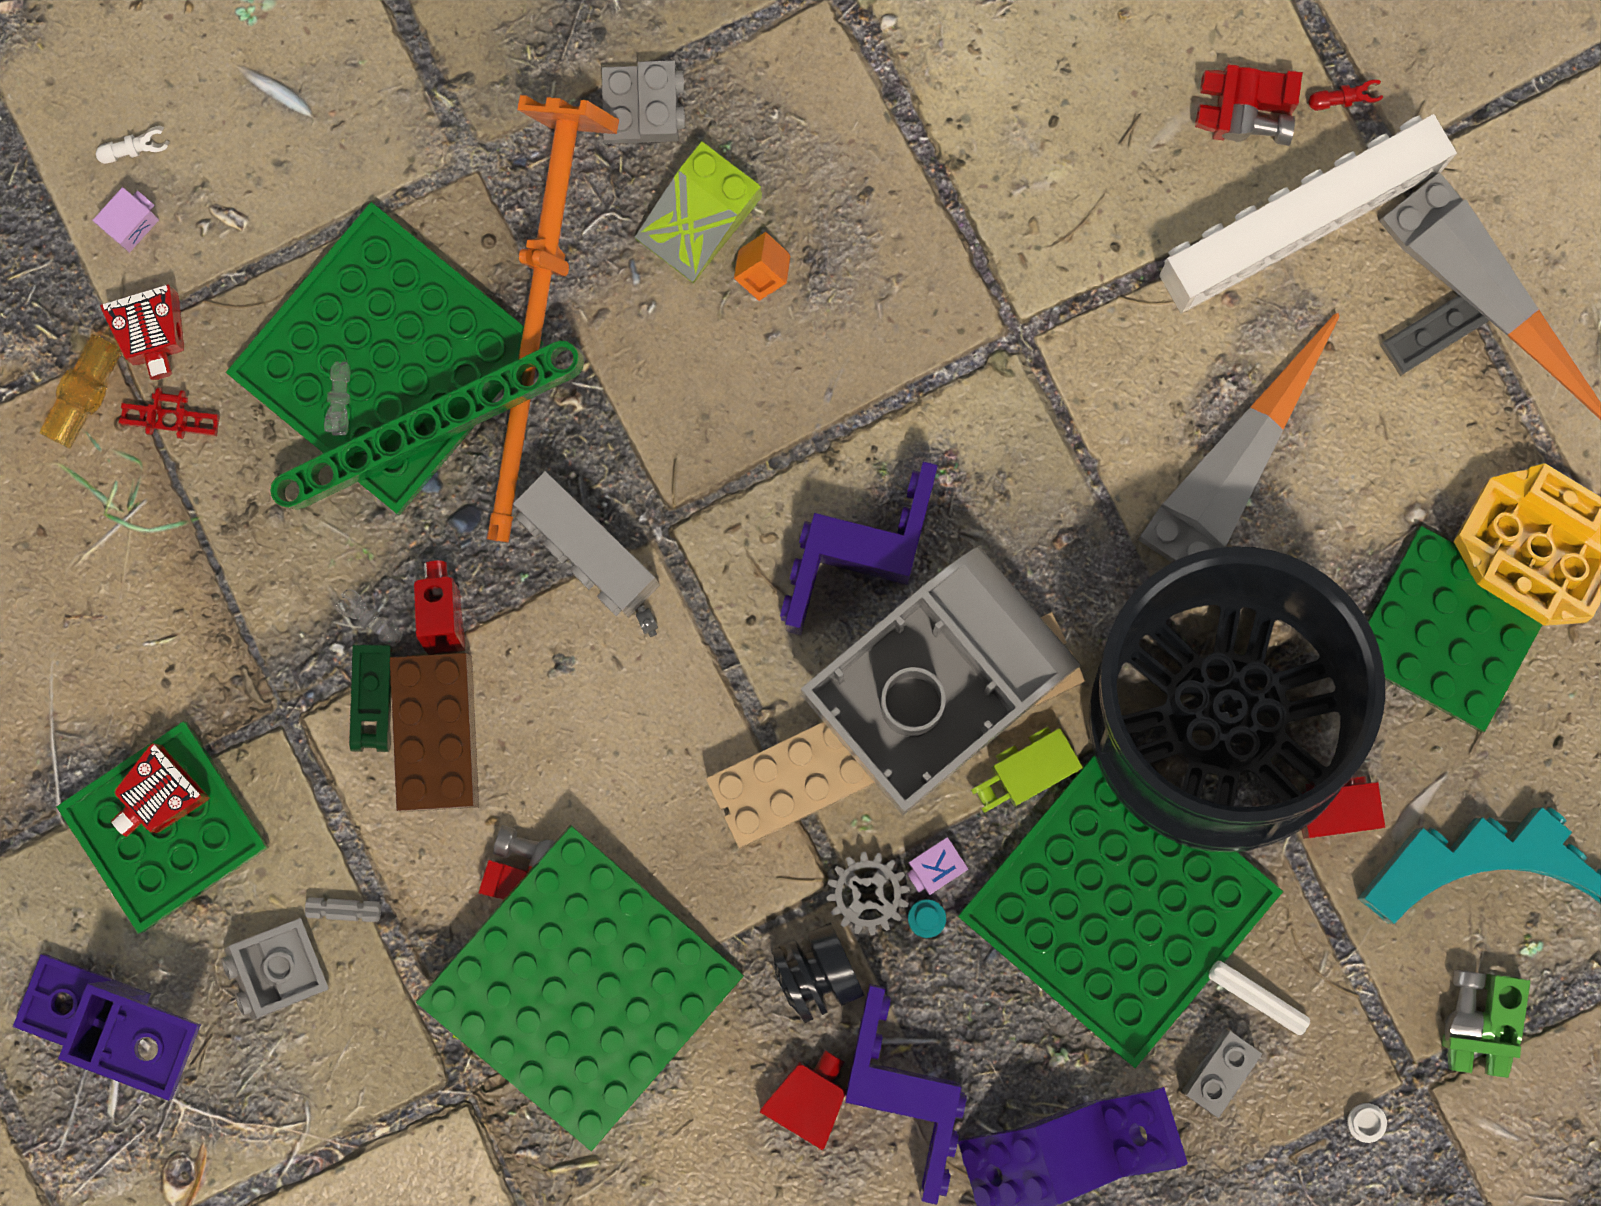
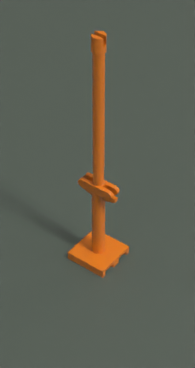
[487,95,619,543]

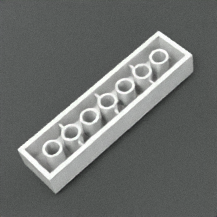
[1159,114,1457,314]

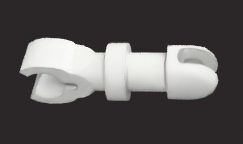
[96,126,169,164]

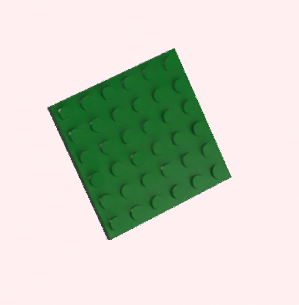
[225,202,544,516]
[957,756,1284,1069]
[416,824,744,1152]

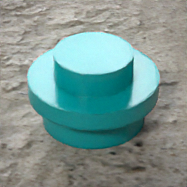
[908,900,946,938]

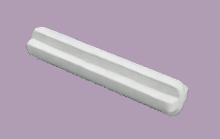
[1208,961,1310,1035]

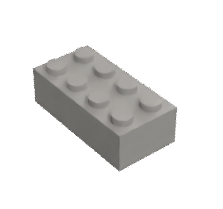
[513,471,660,618]

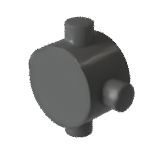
[636,605,658,637]

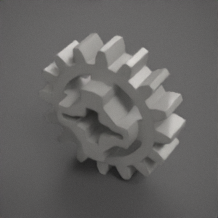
[826,852,910,935]

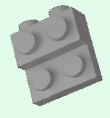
[602,60,685,144]
[221,918,329,1021]

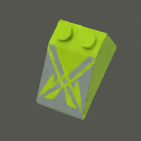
[635,141,762,284]

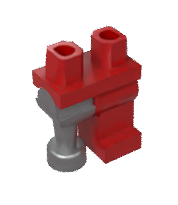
[1195,64,1303,146]
[478,825,555,900]

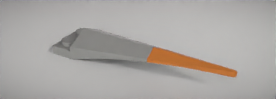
[1379,172,1601,420]
[1138,313,1339,563]

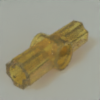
[39,334,122,449]

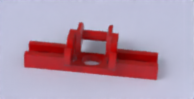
[119,387,220,439]

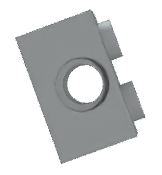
[1181,1029,1262,1118]

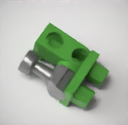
[1442,970,1531,1078]

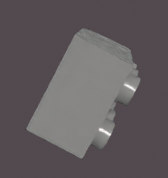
[801,547,1081,816]

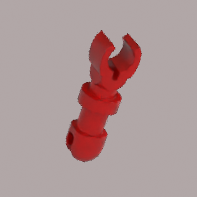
[1309,79,1384,111]

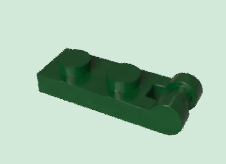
[349,645,393,752]

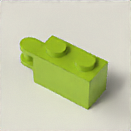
[971,726,1083,813]

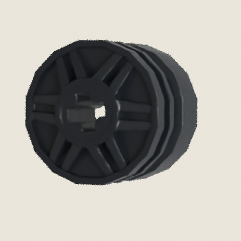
[771,922,864,1023]

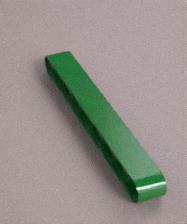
[270,341,584,510]

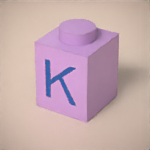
[92,187,159,253]
[906,837,969,895]

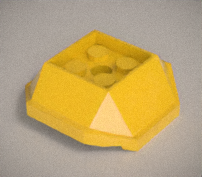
[1454,463,1601,626]

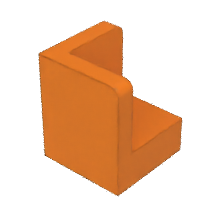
[734,232,790,301]

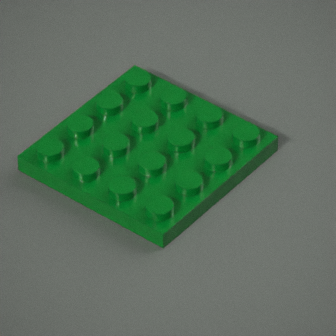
[1368,526,1542,733]
[56,721,269,934]

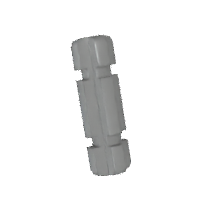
[305,897,381,922]

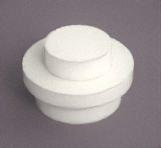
[1347,1103,1387,1143]

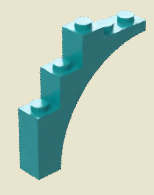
[1358,807,1601,924]

